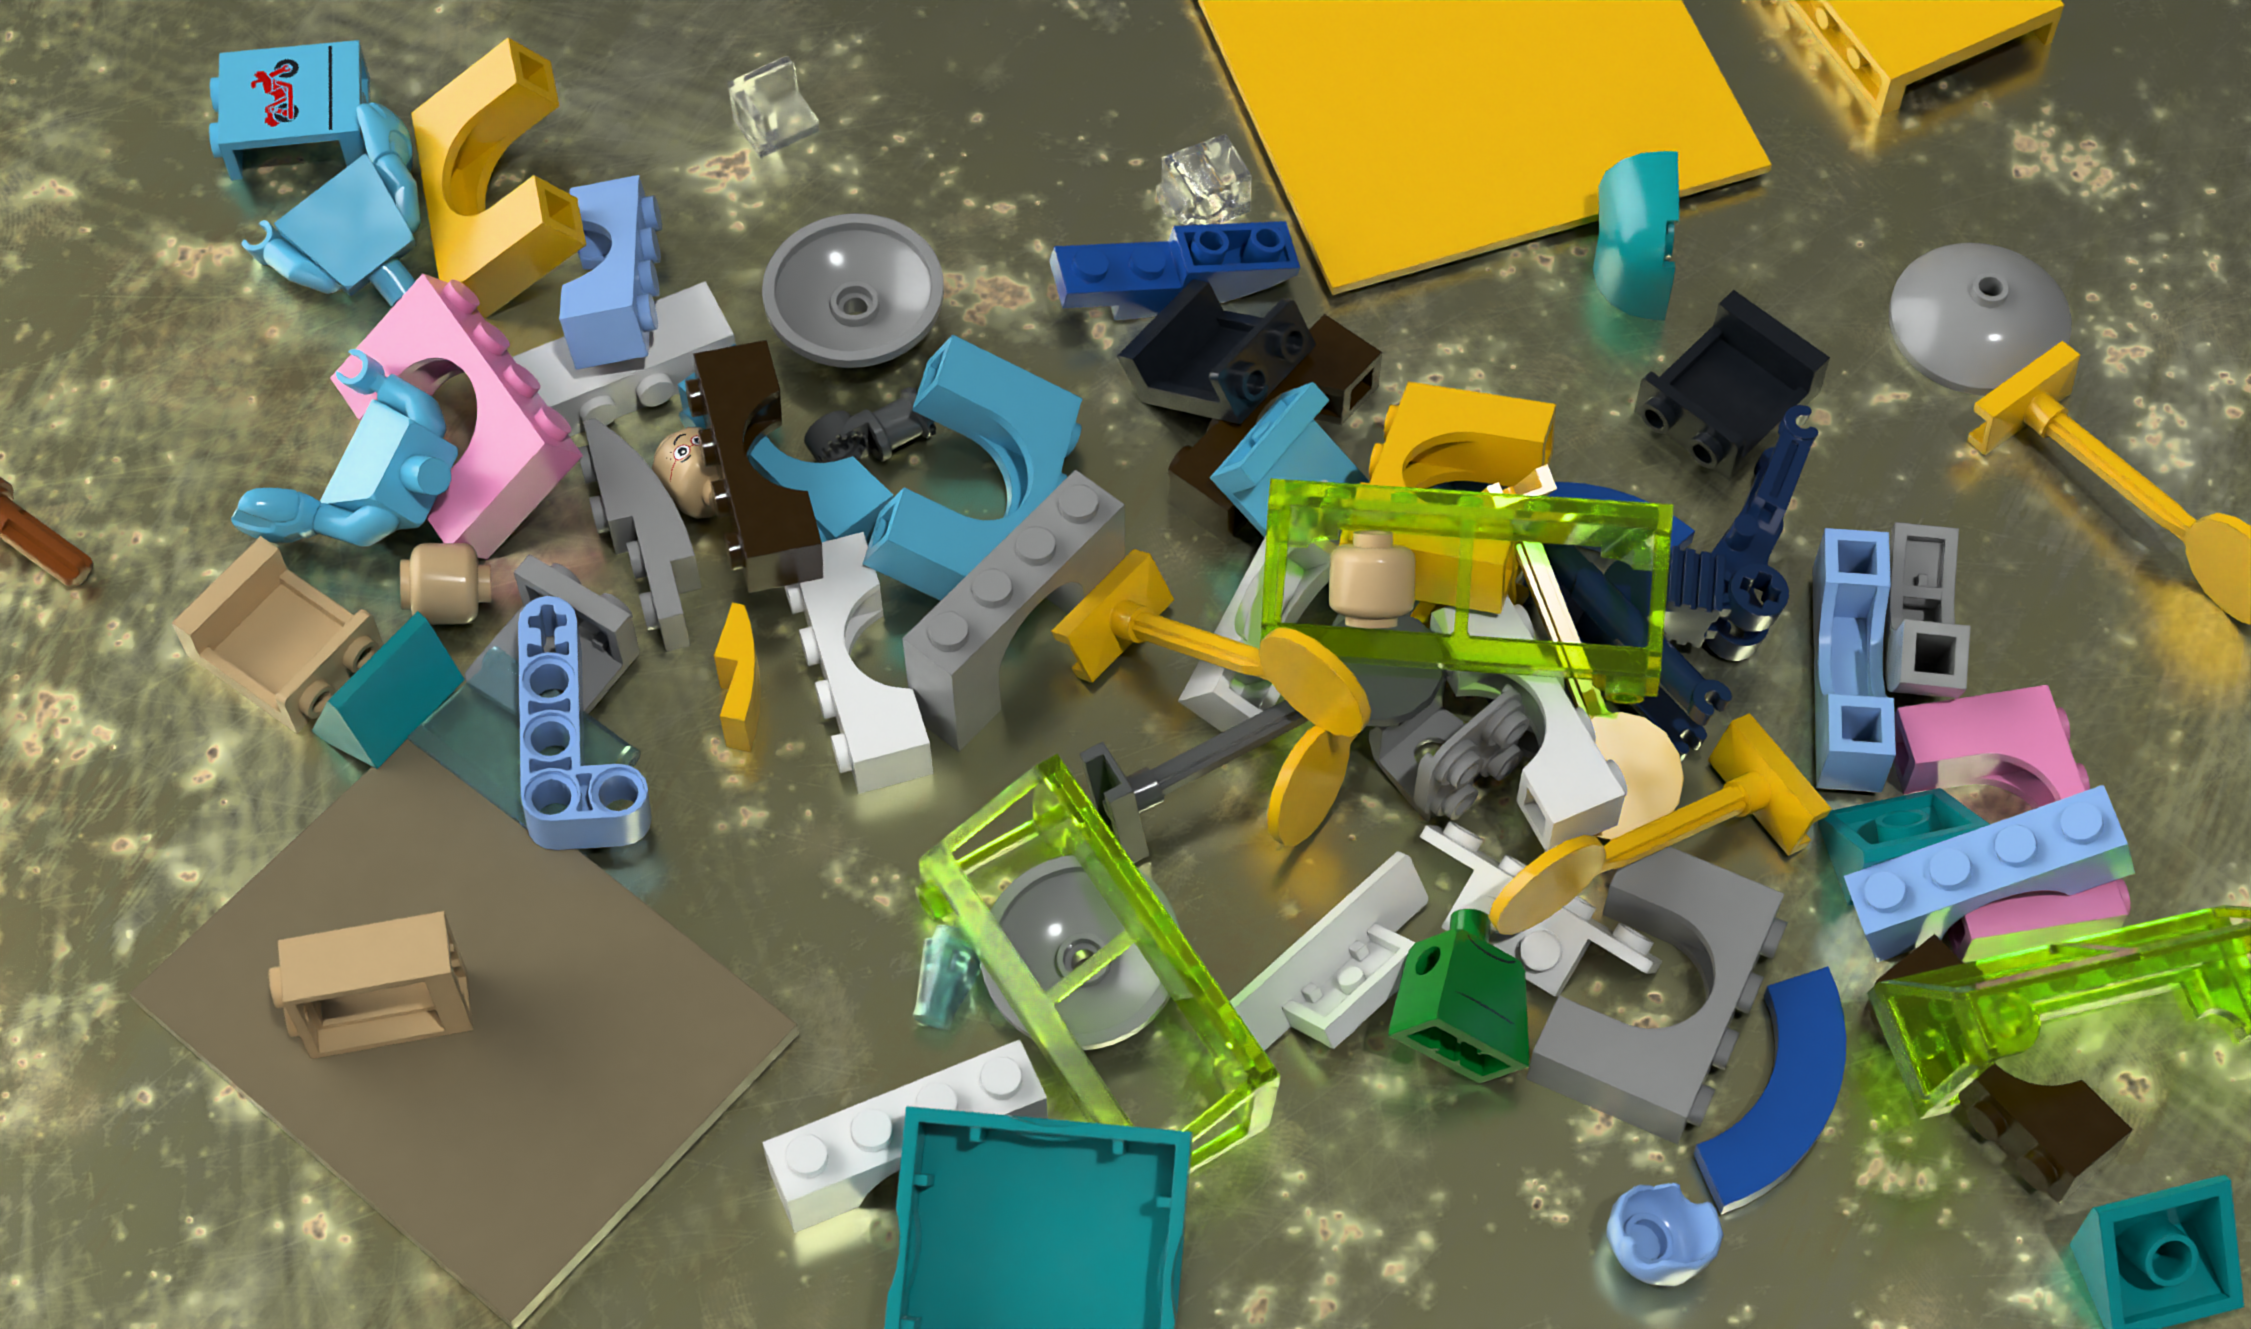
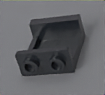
[1117,279,1316,424]
[1634,290,1830,481]

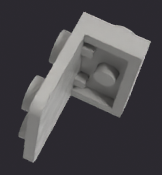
[465,554,640,720]

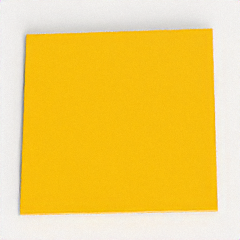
[1198,0,1772,295]

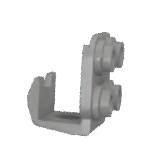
[1369,674,1530,821]

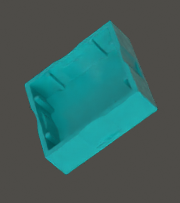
[884,1106,1193,1329]

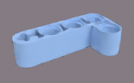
[518,596,652,850]

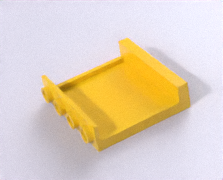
[1788,0,2065,117]

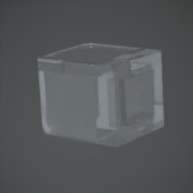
[727,56,819,158]

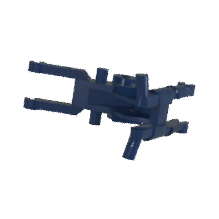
[1518,405,1818,763]

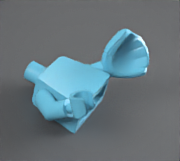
[242,103,421,307]
[231,349,458,546]

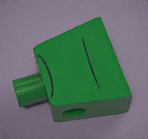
[1388,909,1530,1084]

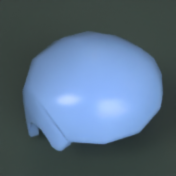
[1607,1183,1724,1287]

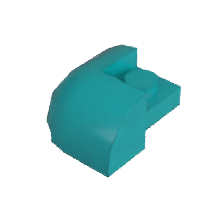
[1593,151,1679,321]

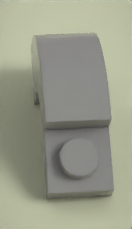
[1883,522,1971,699]

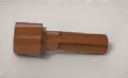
[0,477,94,586]

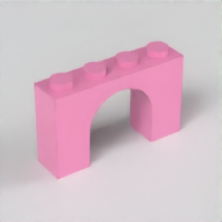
[330,273,583,560]
[1893,685,2131,967]

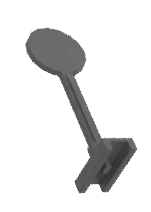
[1079,615,1444,865]

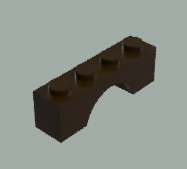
[1168,314,1382,544]
[685,340,823,593]
[1865,934,2133,1204]

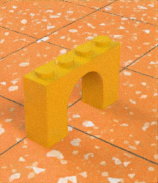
[411,37,586,318]
[1339,381,1556,614]

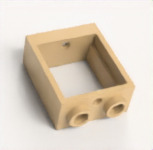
[269,911,474,1059]

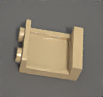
[172,536,384,734]

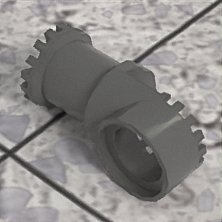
[804,387,937,463]

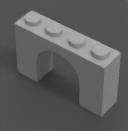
[902,470,1125,752]
[1526,846,1788,1145]

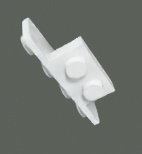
[1420,821,1662,997]
[1213,851,1428,1067]

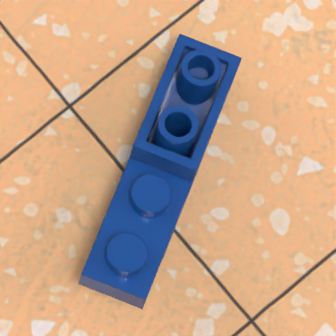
[1049,221,1300,321]

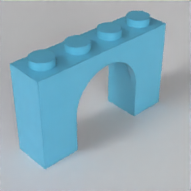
[863,334,1083,601]

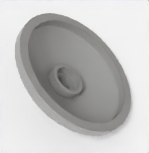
[762,213,944,368]
[1889,243,2072,396]
[980,854,1182,1050]

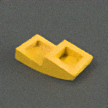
[714,602,761,752]

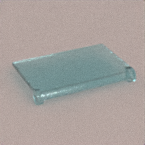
[407,646,641,830]

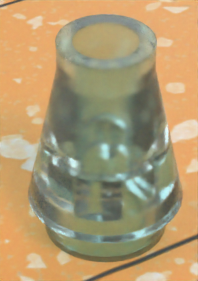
[912,925,982,1030]

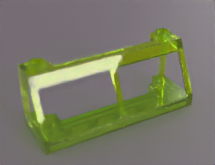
[1260,478,1673,704]
[915,754,1280,1173]
[1867,905,2251,1120]

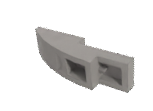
[578,418,702,652]

